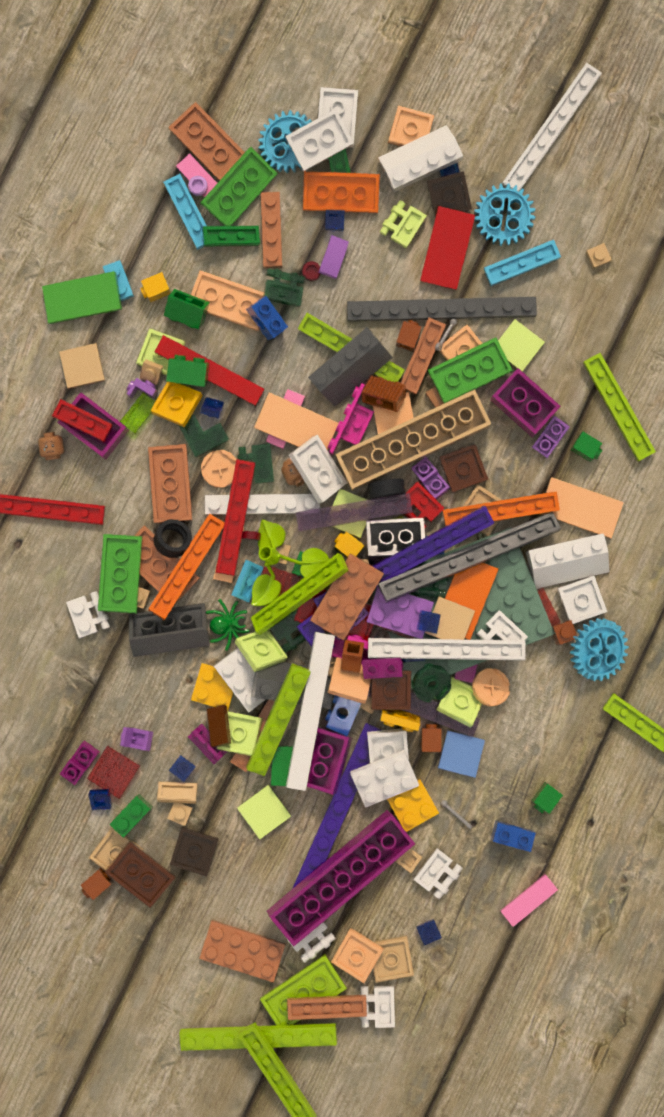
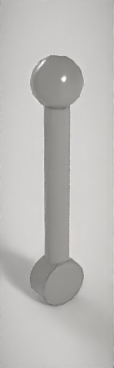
[435,318,457,351]
[440,800,473,830]

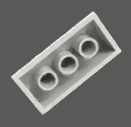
[378,125,463,192]
[526,533,609,589]

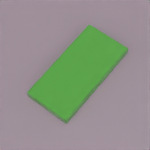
[200,147,278,226]
[42,271,122,324]
[428,337,513,404]
[98,534,143,614]

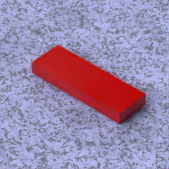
[52,399,113,442]

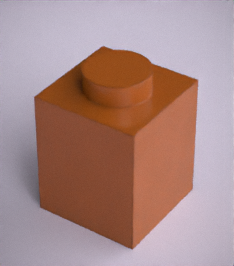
[396,320,422,352]
[552,620,578,645]
[341,640,364,673]
[421,724,441,752]
[80,868,113,900]

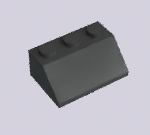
[366,518,425,565]

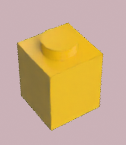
[140,272,171,302]
[334,531,365,557]

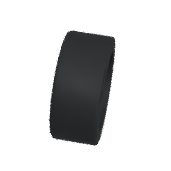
[368,478,406,501]
[153,519,192,558]

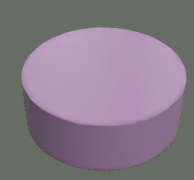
[188,176,208,196]

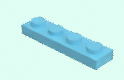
[163,174,207,250]
[483,240,561,286]

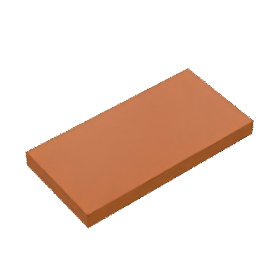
[303,171,380,213]
[445,563,498,640]

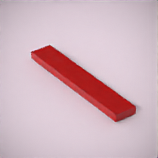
[154,335,264,406]
[215,459,256,576]
[0,494,106,525]

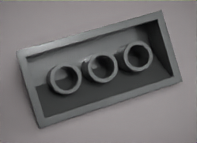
[308,327,393,406]
[129,603,210,657]
[251,662,333,709]

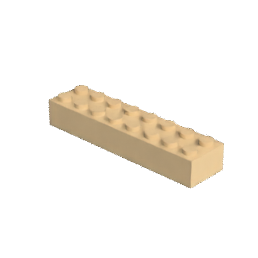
[335,390,491,491]

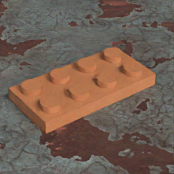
[168,102,245,181]
[148,444,193,524]
[135,525,200,606]
[310,553,384,640]
[199,920,286,983]

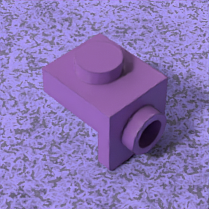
[126,378,158,399]
[120,727,153,751]

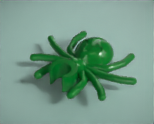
[206,599,250,651]

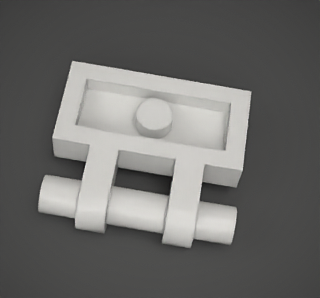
[66,591,110,638]
[476,610,528,661]
[413,848,463,899]
[286,922,336,963]
[359,986,395,1028]

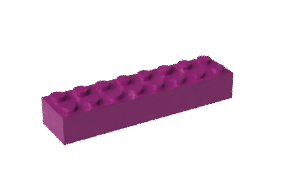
[266,810,415,947]

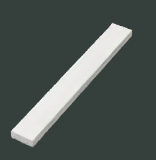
[502,63,602,192]
[286,632,335,791]
[368,638,525,661]

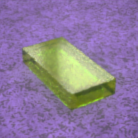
[120,392,156,434]

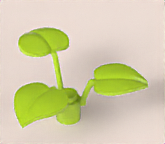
[251,520,329,606]

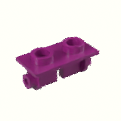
[362,657,403,679]
[188,723,228,764]

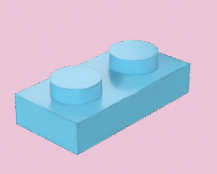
[103,260,134,301]
[231,560,264,602]

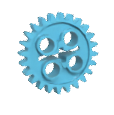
[258,110,312,173]
[474,183,536,246]
[570,618,629,681]

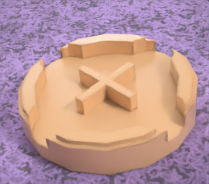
[201,450,236,488]
[472,668,510,707]

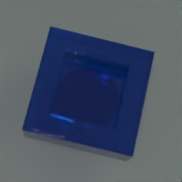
[325,210,345,231]
[200,397,225,419]
[416,610,441,634]
[169,755,196,782]
[88,789,112,810]
[416,919,442,946]

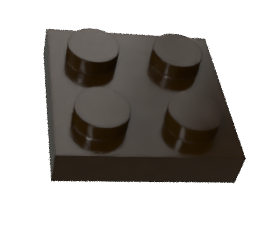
[426,171,472,218]
[170,827,219,877]

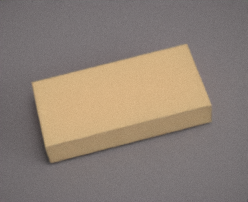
[157,782,198,804]

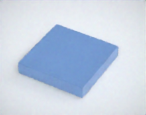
[438,730,485,778]

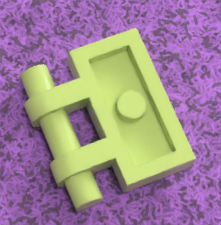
[380,200,427,249]

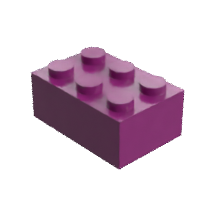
[490,368,561,438]
[57,392,129,460]
[307,727,352,795]

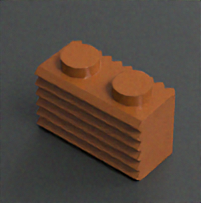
[361,375,406,412]

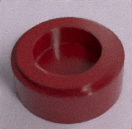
[302,261,321,282]
[242,531,261,541]

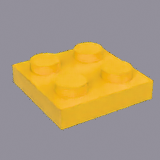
[150,382,203,427]
[191,663,233,711]
[380,710,420,732]
[387,779,439,832]

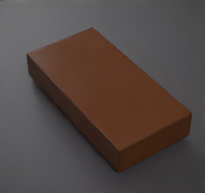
[207,705,231,748]

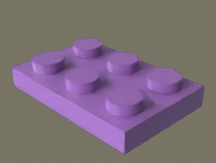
[367,587,434,639]

